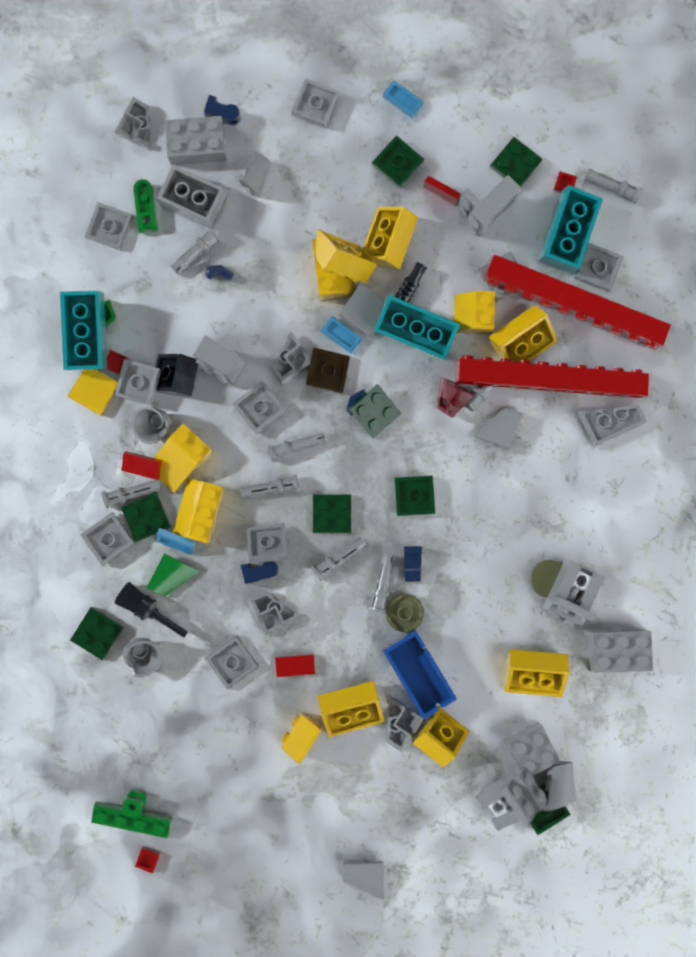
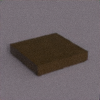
[305,347,350,394]

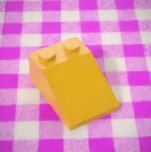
[154,423,214,493]

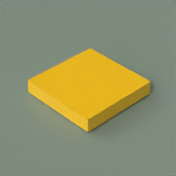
[67,370,118,416]

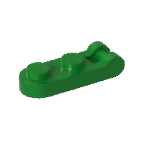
[133,179,159,233]

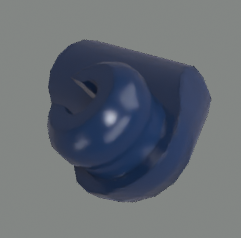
[205,265,235,282]
[345,389,366,416]

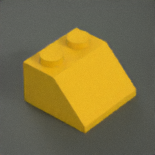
[454,291,495,334]
[413,707,469,768]
[280,712,322,764]

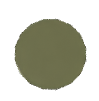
[530,560,562,598]
[386,594,424,632]

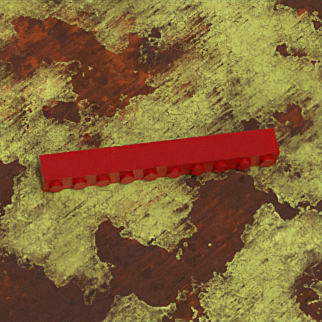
[483,254,671,350]
[455,355,649,399]

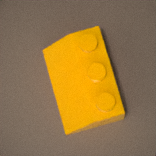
[363,207,418,269]
[316,229,378,283]
[312,239,356,301]
[489,305,558,363]
[173,478,225,544]
[504,649,570,697]
[317,681,385,737]

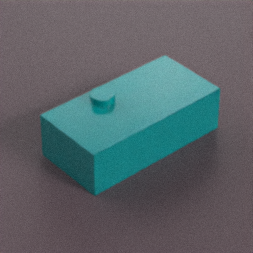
[538,185,603,274]
[60,291,107,371]
[374,294,460,360]

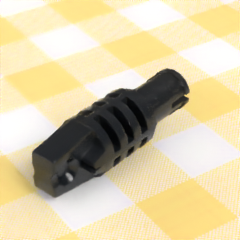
[395,262,427,303]

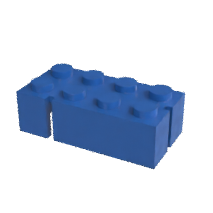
[382,630,457,720]

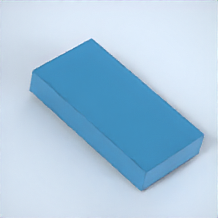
[383,80,424,118]
[321,316,362,354]
[157,528,195,555]

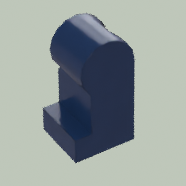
[204,95,241,126]
[403,546,422,582]
[240,561,279,584]

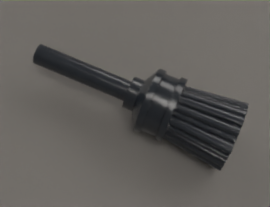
[114,582,188,638]

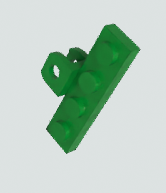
[91,789,172,839]

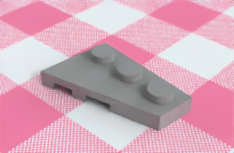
[578,405,647,447]

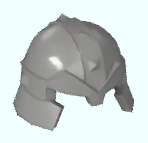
[131,406,172,445]
[123,638,162,677]

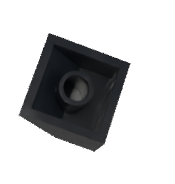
[156,354,198,397]

